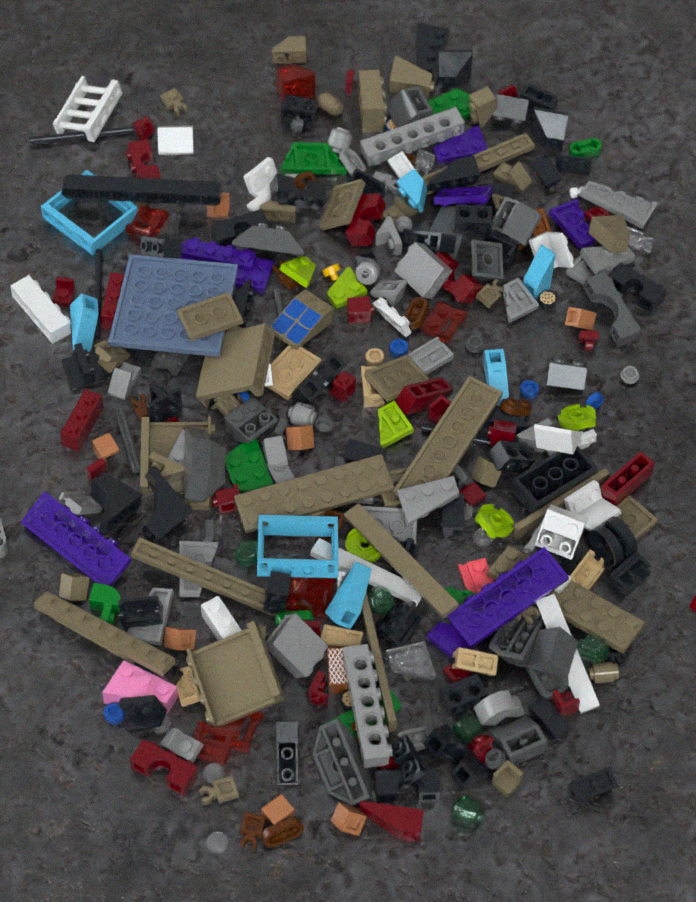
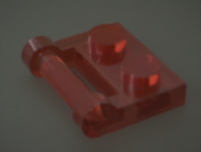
[125,206,170,236]
[421,301,468,343]
[214,711,264,753]
[192,721,238,766]

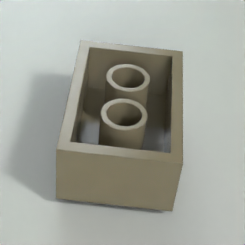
[358,70,387,133]

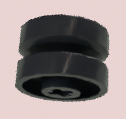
[588,516,638,568]

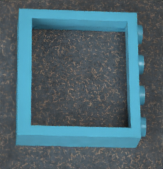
[41,170,138,255]
[257,515,339,578]

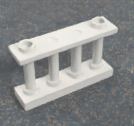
[53,76,122,142]

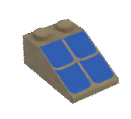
[269,289,334,350]

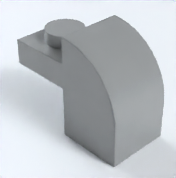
[474,690,525,726]

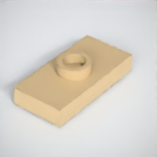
[321,624,363,648]
[176,666,200,707]

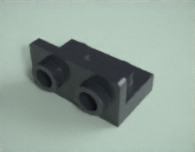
[118,695,167,730]

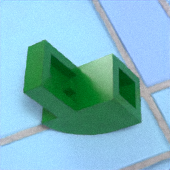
[89,583,121,624]

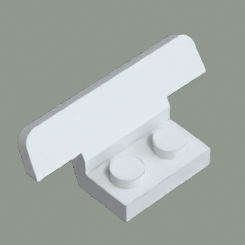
[243,157,298,212]

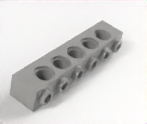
[360,107,464,167]
[343,644,392,768]

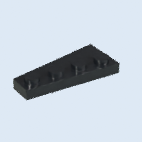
[416,22,450,81]

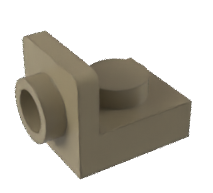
[211,394,241,417]

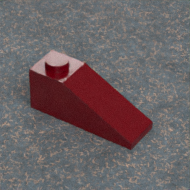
[395,377,453,415]
[360,801,424,843]

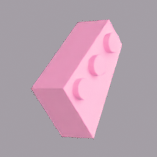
[102,660,178,714]

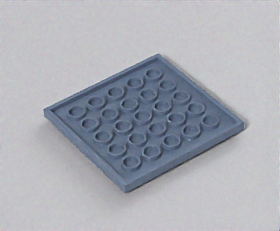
[108,254,238,357]

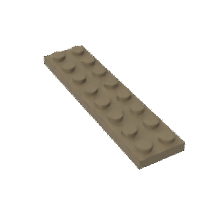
[393,376,503,497]
[234,454,394,533]
[487,546,645,654]

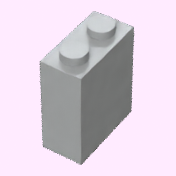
[395,242,453,299]
[265,613,328,678]

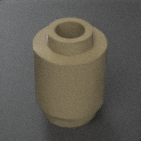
[318,92,343,116]
[588,662,619,684]

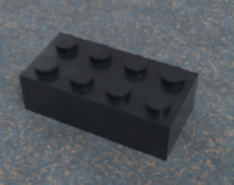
[511,446,598,514]

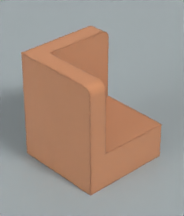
[206,193,230,218]
[565,307,596,331]
[286,425,314,450]
[92,433,119,466]
[164,627,196,650]
[261,794,295,825]
[331,802,367,836]

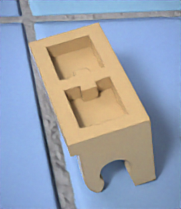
[361,366,385,407]
[570,550,605,590]
[452,647,498,676]

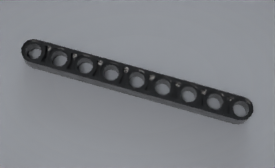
[62,174,222,206]

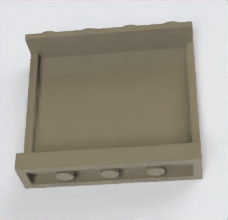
[196,323,275,408]
[140,416,215,495]
[186,621,285,728]

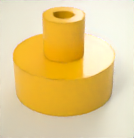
[322,263,341,281]

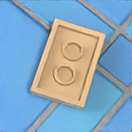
[266,345,322,400]

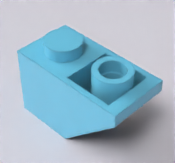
[397,169,427,213]

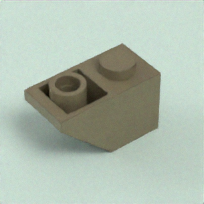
[272,36,306,64]
[468,86,497,128]

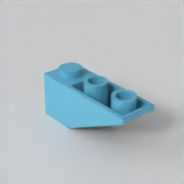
[523,244,556,300]
[70,294,99,352]
[483,349,509,406]
[325,562,372,629]

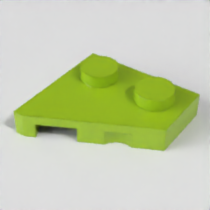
[280,256,316,288]
[327,267,367,309]
[378,401,414,449]

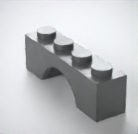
[583,271,641,347]

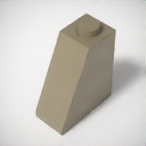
[389,56,435,98]
[588,215,630,253]

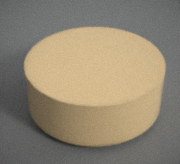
[366,348,384,366]

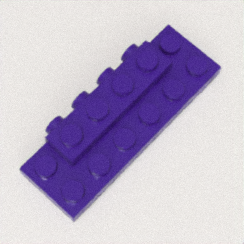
[175,238,274,294]
[21,491,132,587]
[447,547,569,648]

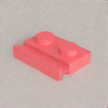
[458,558,494,593]

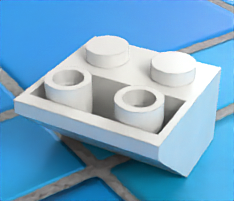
[534,504,588,560]

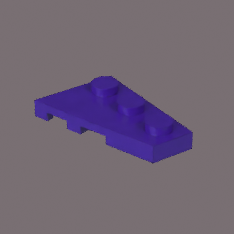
[433,125,487,164]
[548,199,595,249]

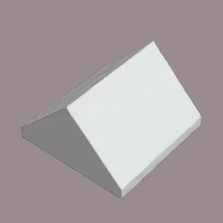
[158,126,194,155]
[534,424,582,454]

